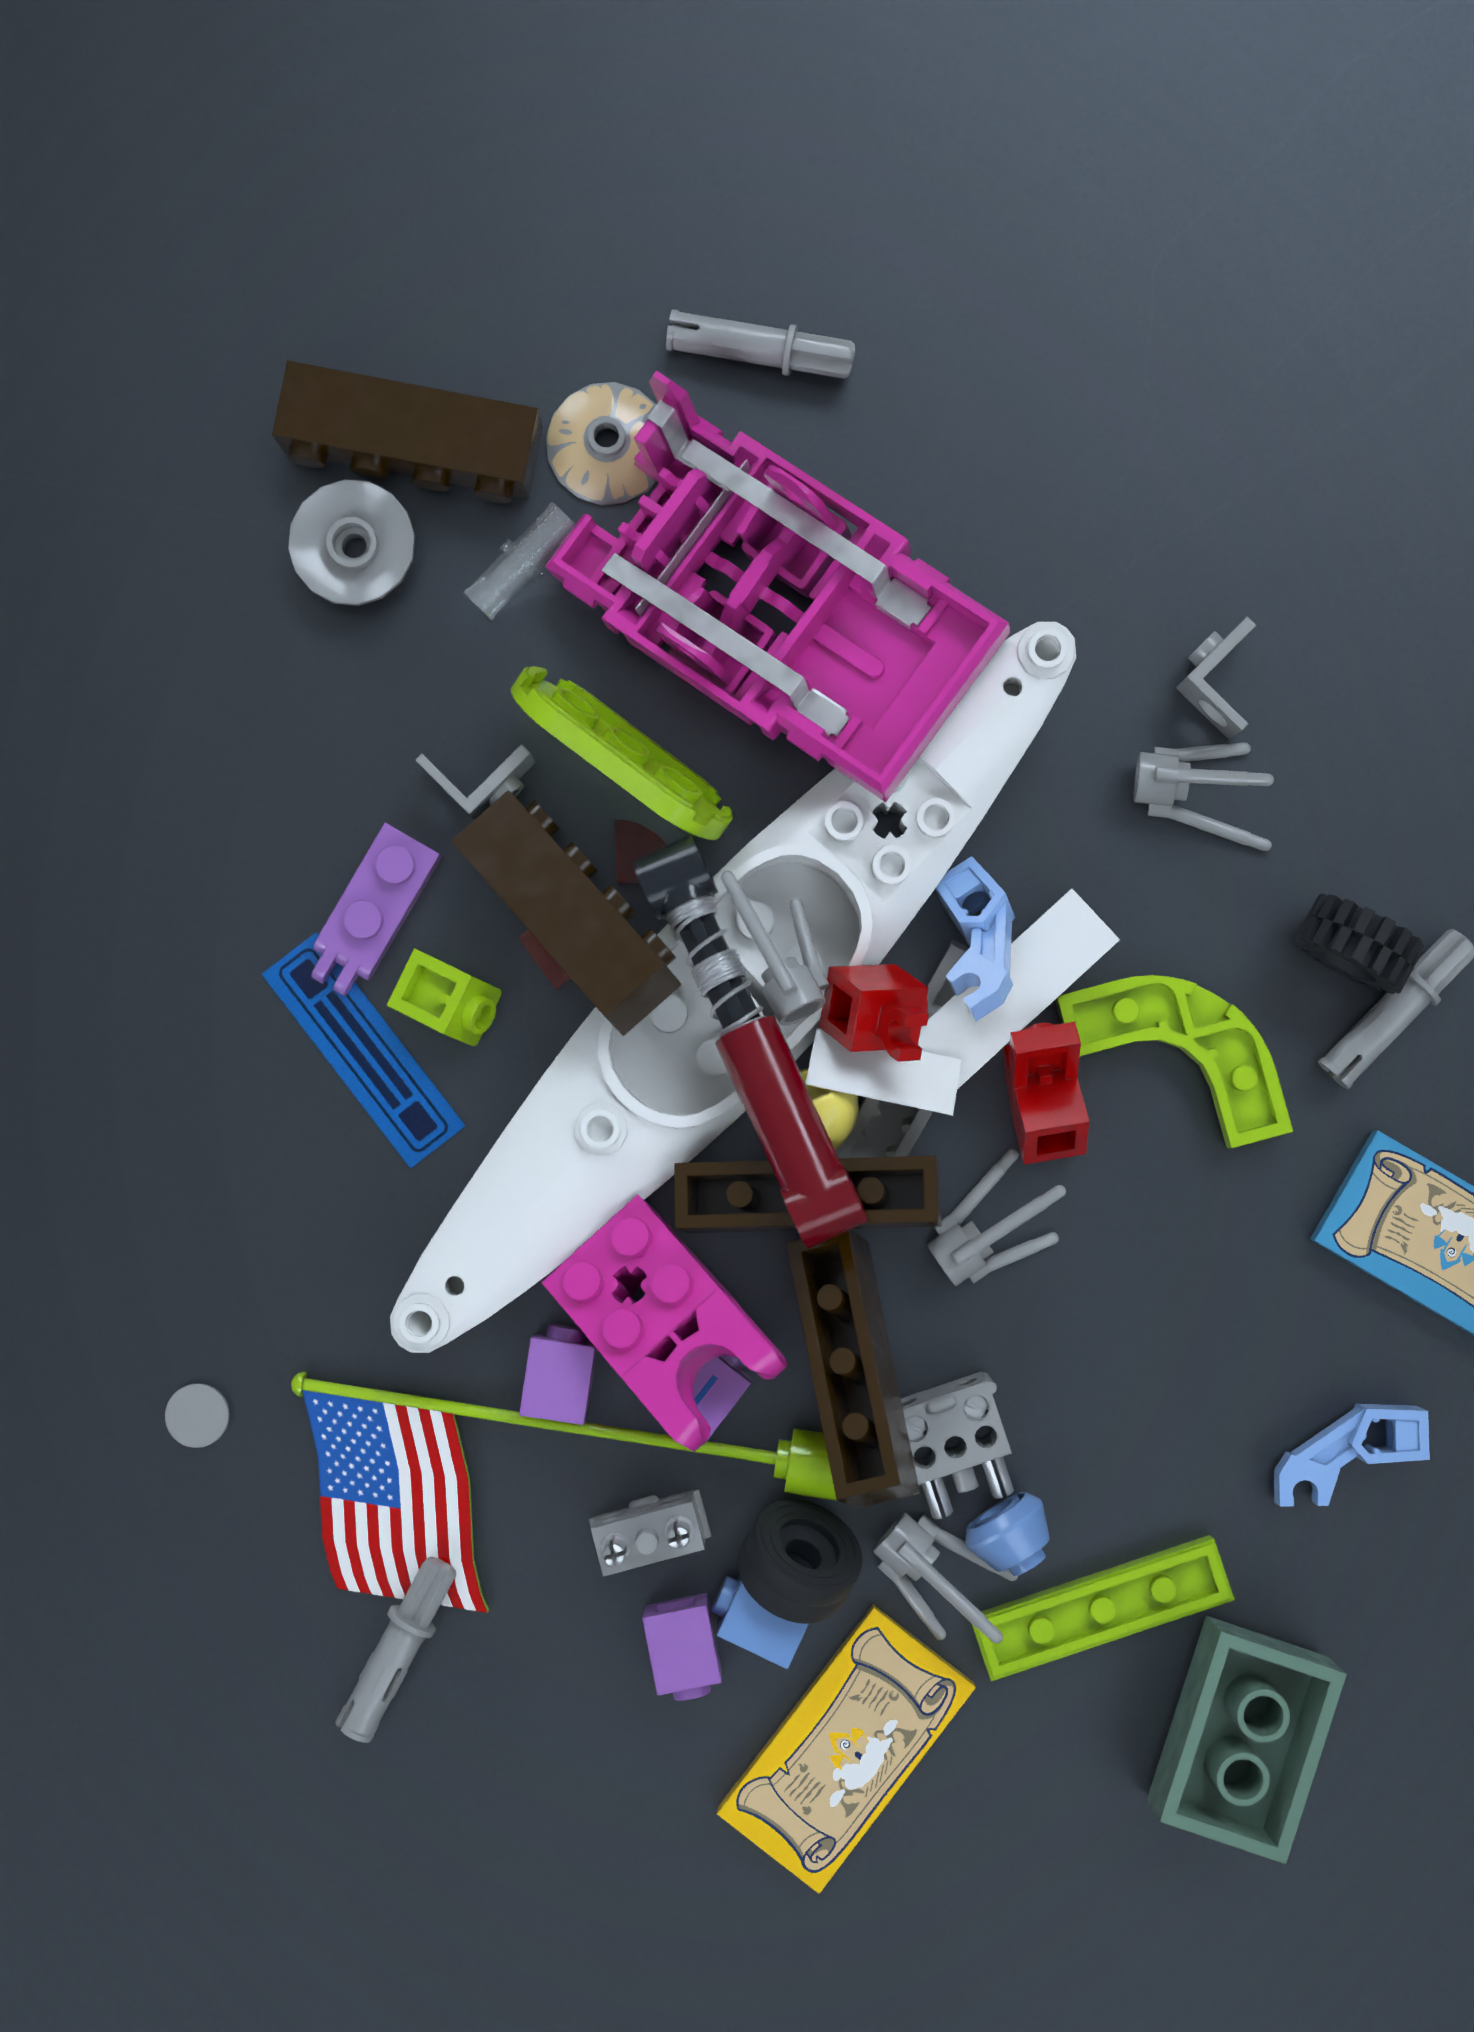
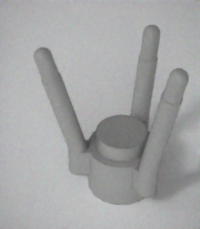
[1133,742,1274,851]
[721,871,830,1026]
[926,1148,1066,1286]
[872,1512,1018,1644]

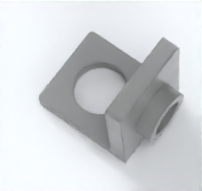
[1176,616,1256,740]
[416,744,536,820]

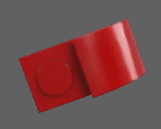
[1003,1021,1090,1165]

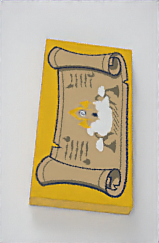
[717,1604,976,1894]

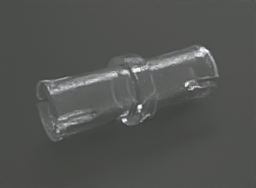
[464,502,576,620]

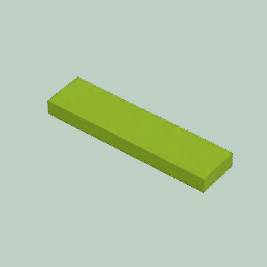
[971,1535,1235,1681]

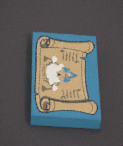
[1309,1130,1474,1336]

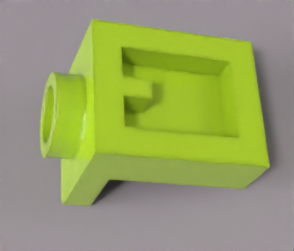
[387,948,502,1046]

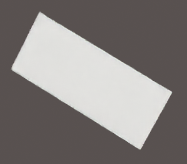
[805,1029,962,1116]

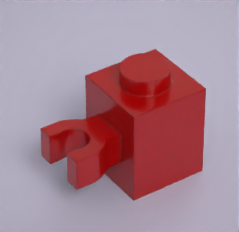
[819,964,929,1062]

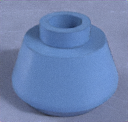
[965,1492,1050,1576]

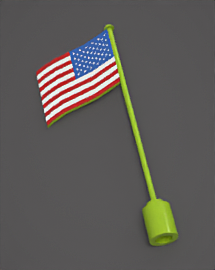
[291,1372,838,1613]

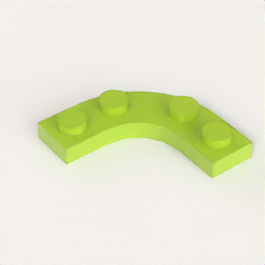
[1054,975,1293,1148]

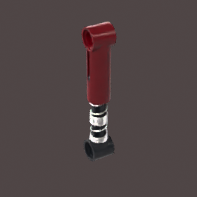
[632,834,869,1249]

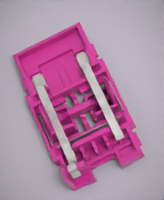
[545,371,1010,802]

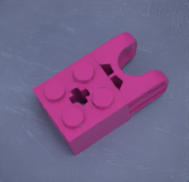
[541,1194,787,1452]

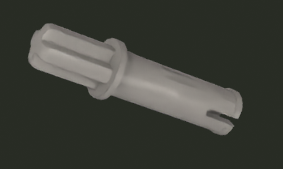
[666,309,855,379]
[1317,929,1474,1090]
[335,1556,456,1743]

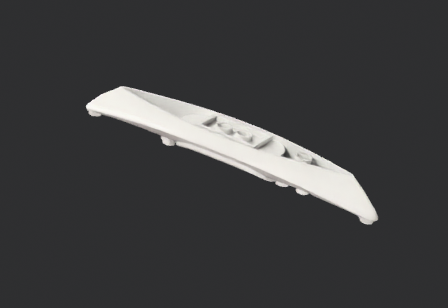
[390,622,1076,1353]

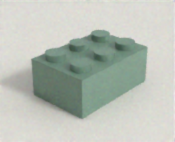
[1147,1616,1347,1864]

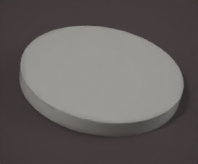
[165,1383,230,1448]

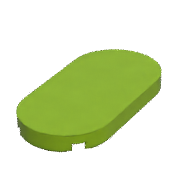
[510,666,733,840]

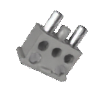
[901,1371,1014,1519]
[589,1489,712,1577]

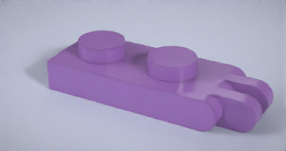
[311,823,443,996]

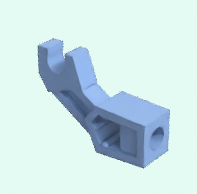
[935,856,1015,1021]
[1274,1404,1430,1507]

